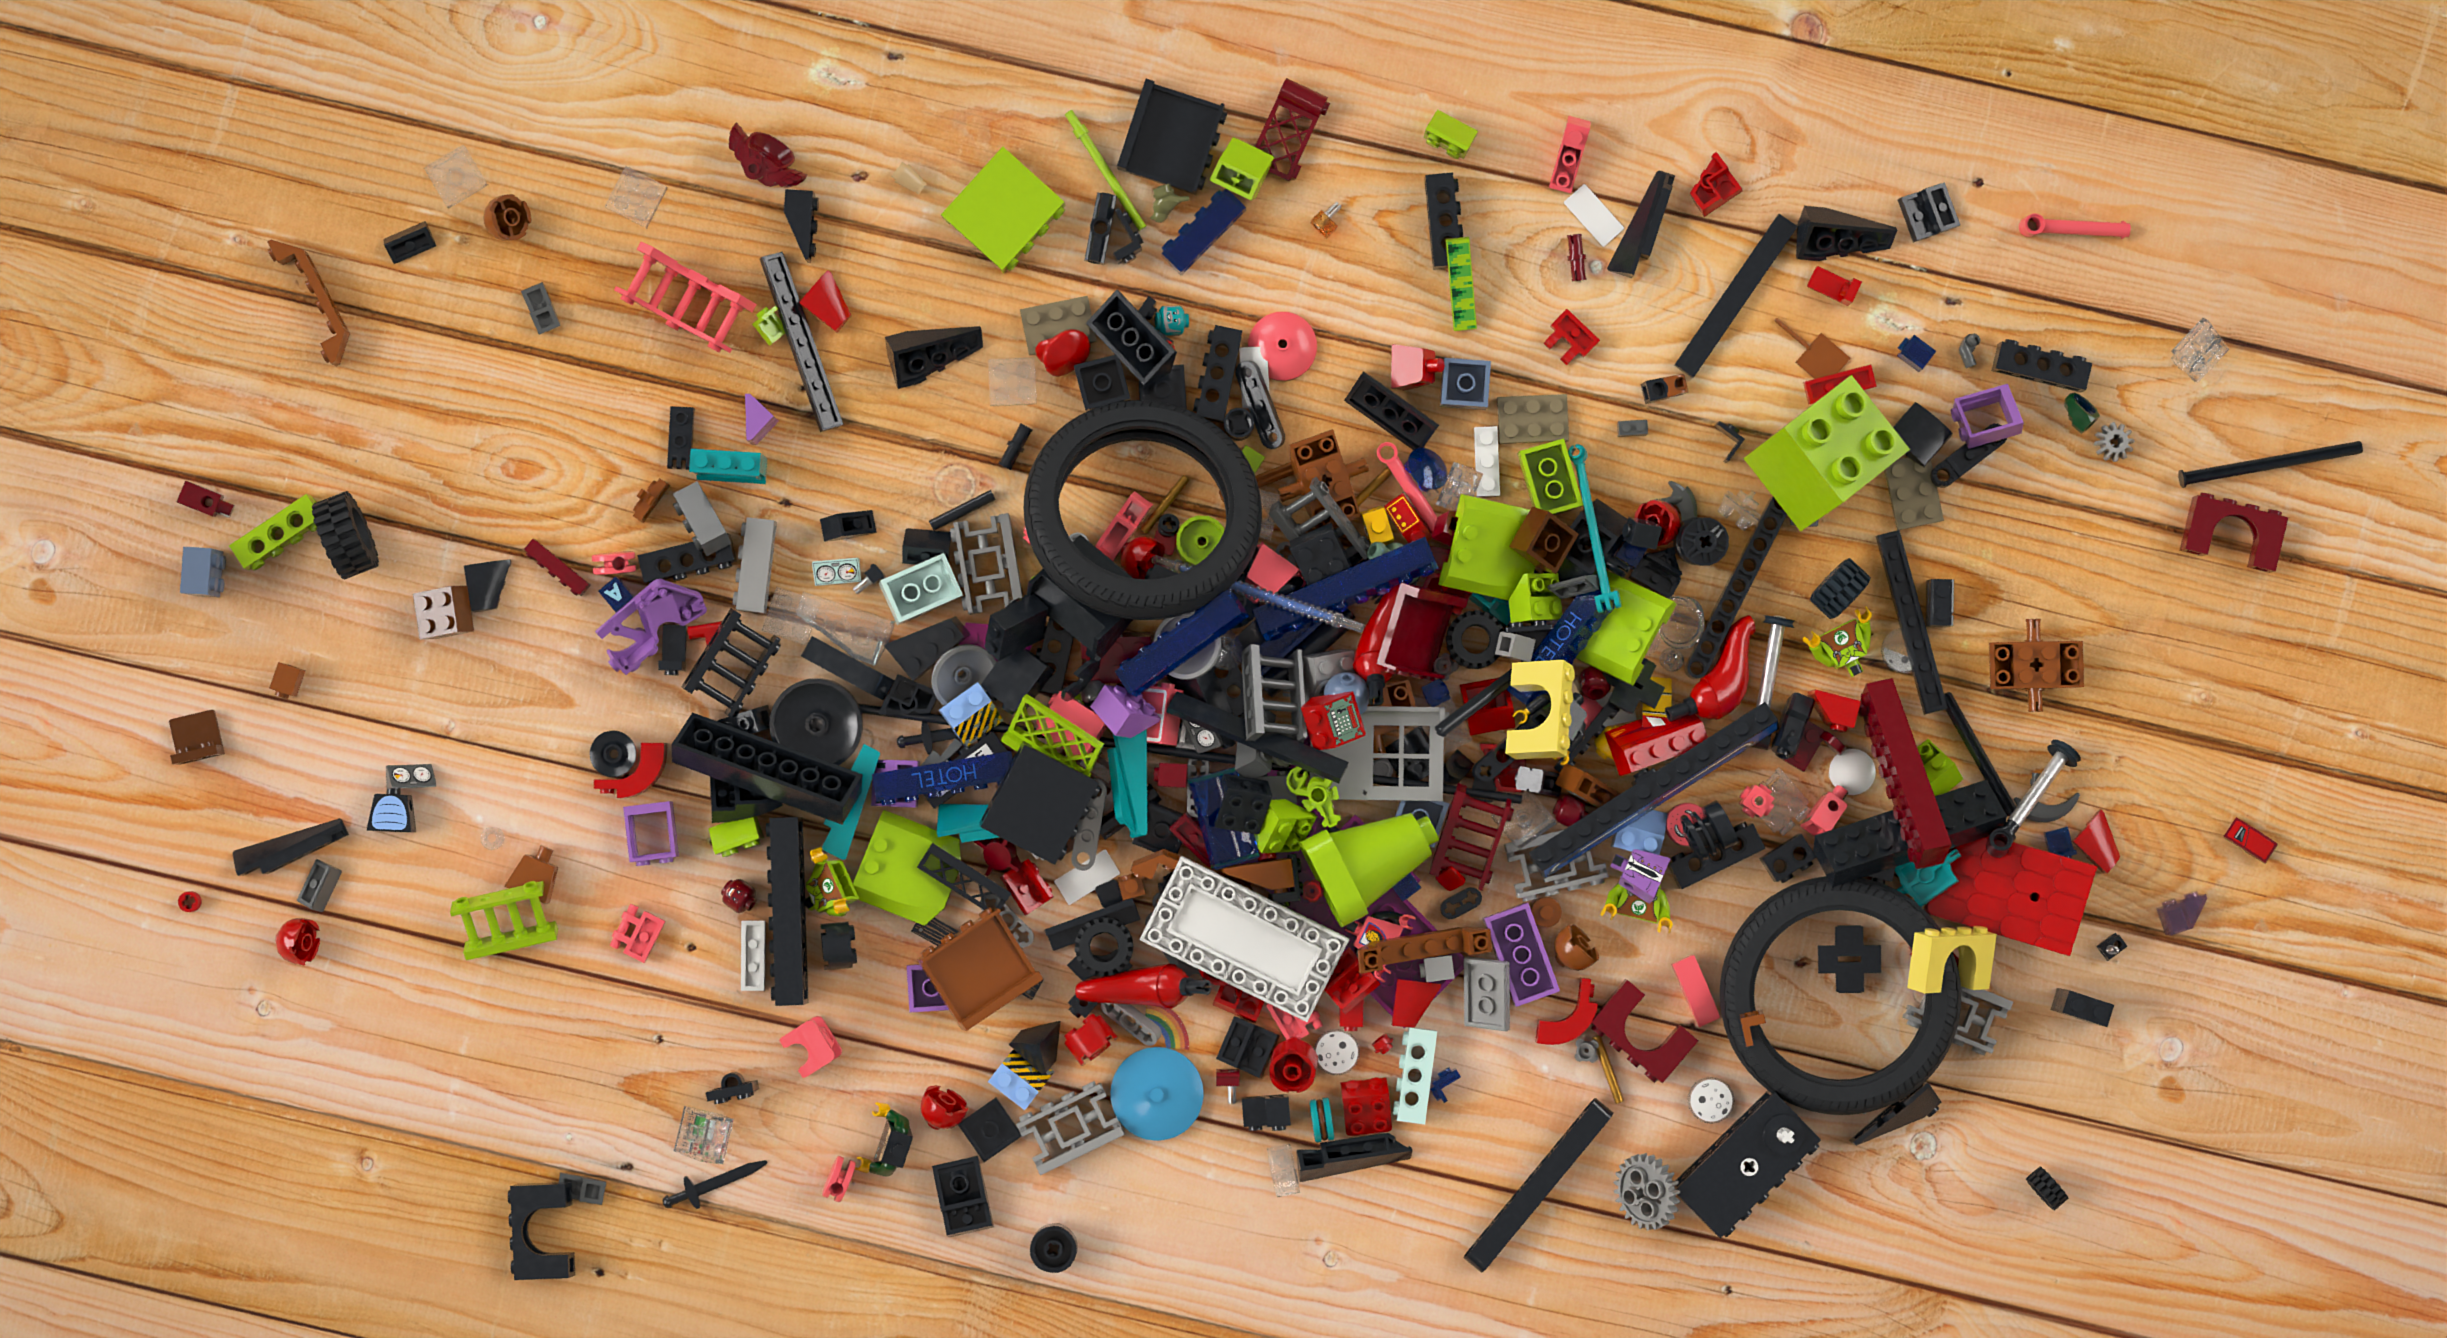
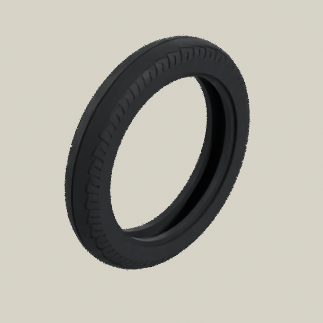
[1023,400,1262,620]
[1720,876,1961,1115]

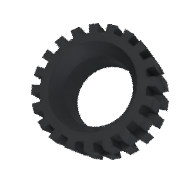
[312,491,379,580]

